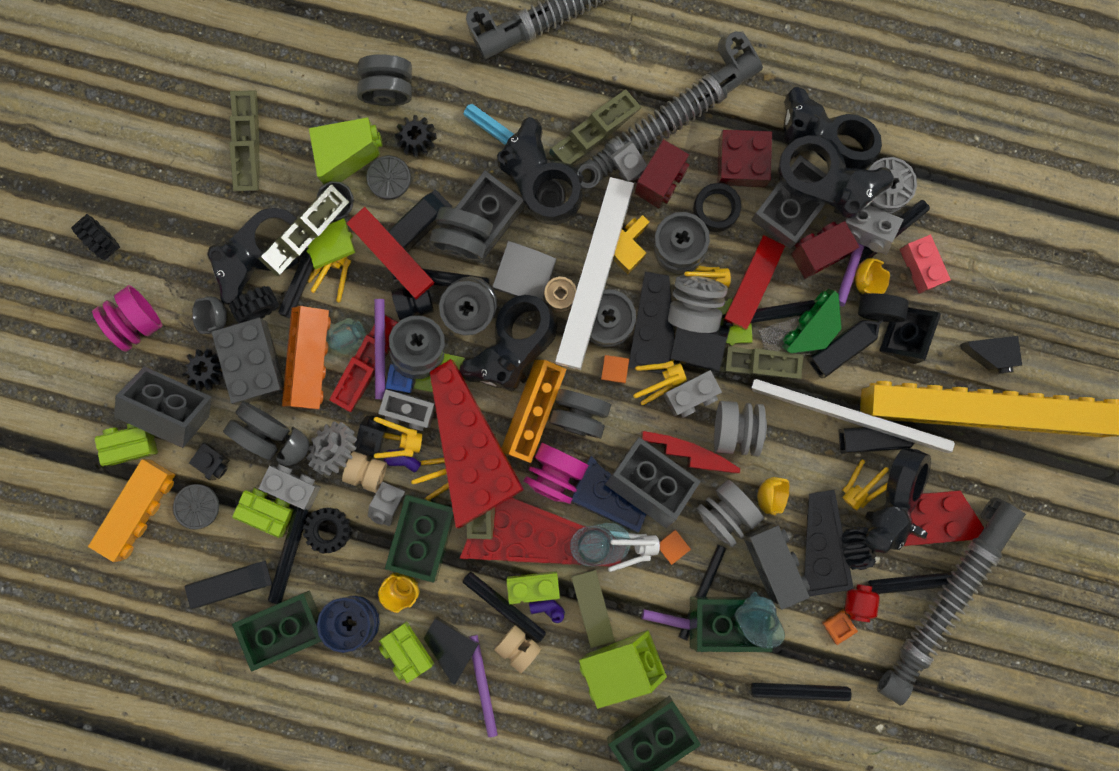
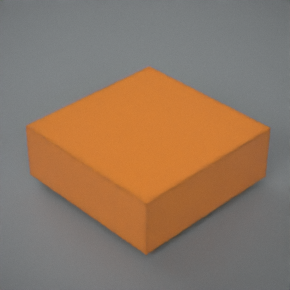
[601,355,629,384]
[659,529,691,565]
[822,609,858,645]

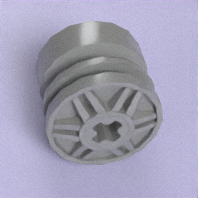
[867,157,917,214]
[668,275,728,333]
[714,401,767,456]
[696,480,764,548]

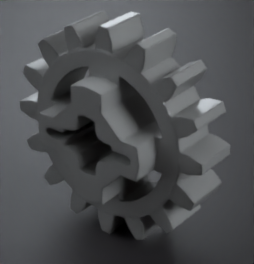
[306,422,357,476]

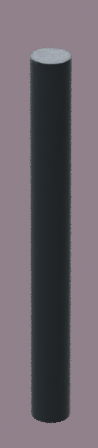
[678,544,727,641]

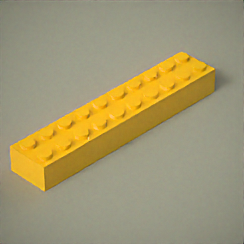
[860,381,1119,438]

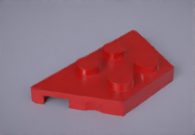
[904,490,984,546]

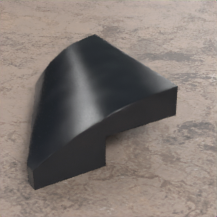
[424,616,479,685]

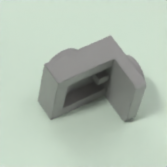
[610,141,647,182]
[368,482,405,526]

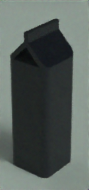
[388,189,452,252]
[807,320,884,379]
[838,424,915,454]
[185,560,272,610]

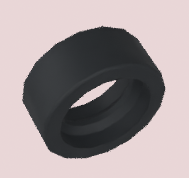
[693,183,742,232]
[858,293,909,322]

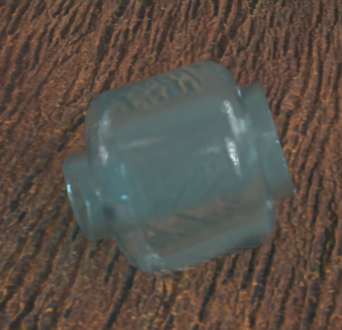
[327,318,366,354]

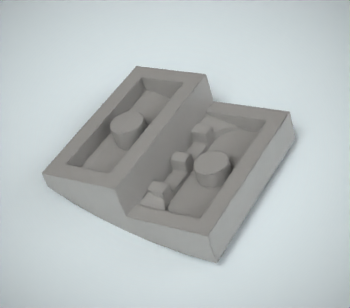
[493,241,557,300]

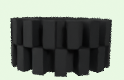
[71,214,120,261]
[229,286,279,324]
[303,508,352,554]

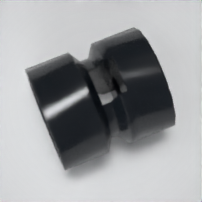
[391,287,434,320]

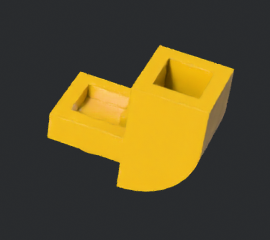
[613,215,650,274]

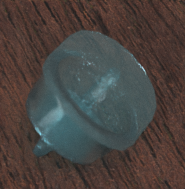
[570,523,630,566]
[735,592,785,648]

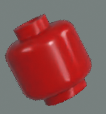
[844,584,880,623]

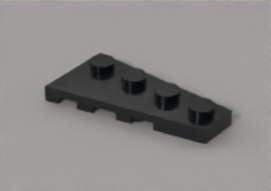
[628,271,676,375]
[804,489,854,597]

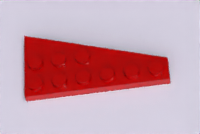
[430,359,524,529]
[460,497,627,567]

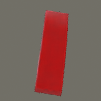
[346,207,434,299]
[723,235,785,331]
[329,314,398,412]
[641,431,740,474]

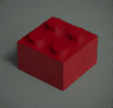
[717,130,772,188]
[634,139,690,208]
[791,221,859,279]

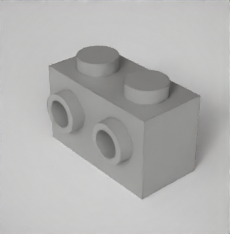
[846,205,904,255]
[663,370,722,418]
[378,389,436,431]
[258,463,321,510]

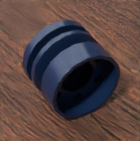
[317,595,380,653]

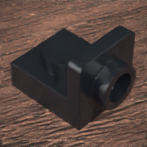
[354,416,388,457]
[189,443,230,480]

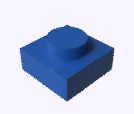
[386,364,414,393]

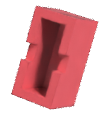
[899,234,951,294]

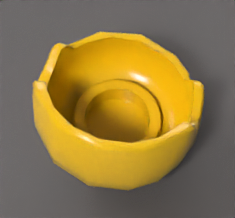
[854,258,890,294]
[757,477,790,515]
[378,572,420,613]

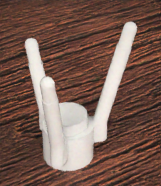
[608,531,660,572]

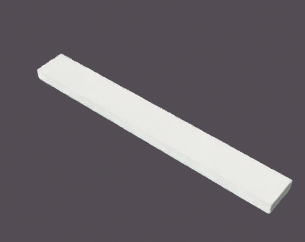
[555,177,634,370]
[752,379,955,454]

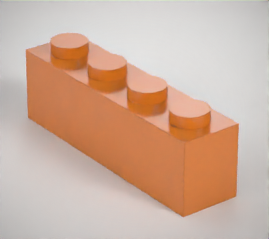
[282,306,331,409]

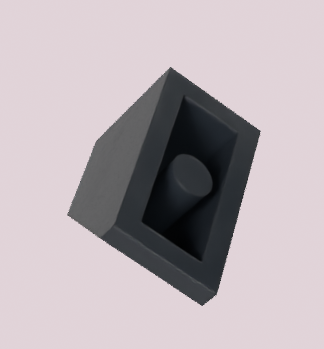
[960,336,1022,374]

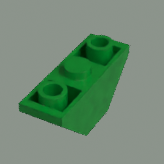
[781,289,842,353]

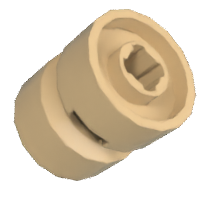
[544,276,576,314]
[342,451,387,493]
[494,625,542,674]

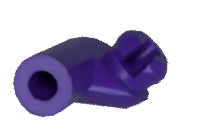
[383,449,421,473]
[529,600,565,623]

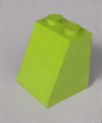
[309,117,383,185]
[579,630,667,709]

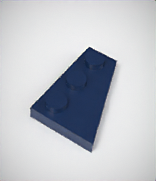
[571,456,647,533]

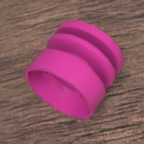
[92,285,162,352]
[523,443,589,504]

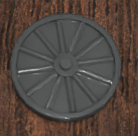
[366,155,411,200]
[173,484,219,529]

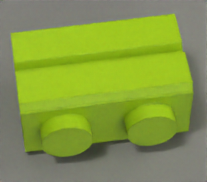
[94,424,158,466]
[232,487,294,538]
[507,571,560,604]
[379,621,434,683]

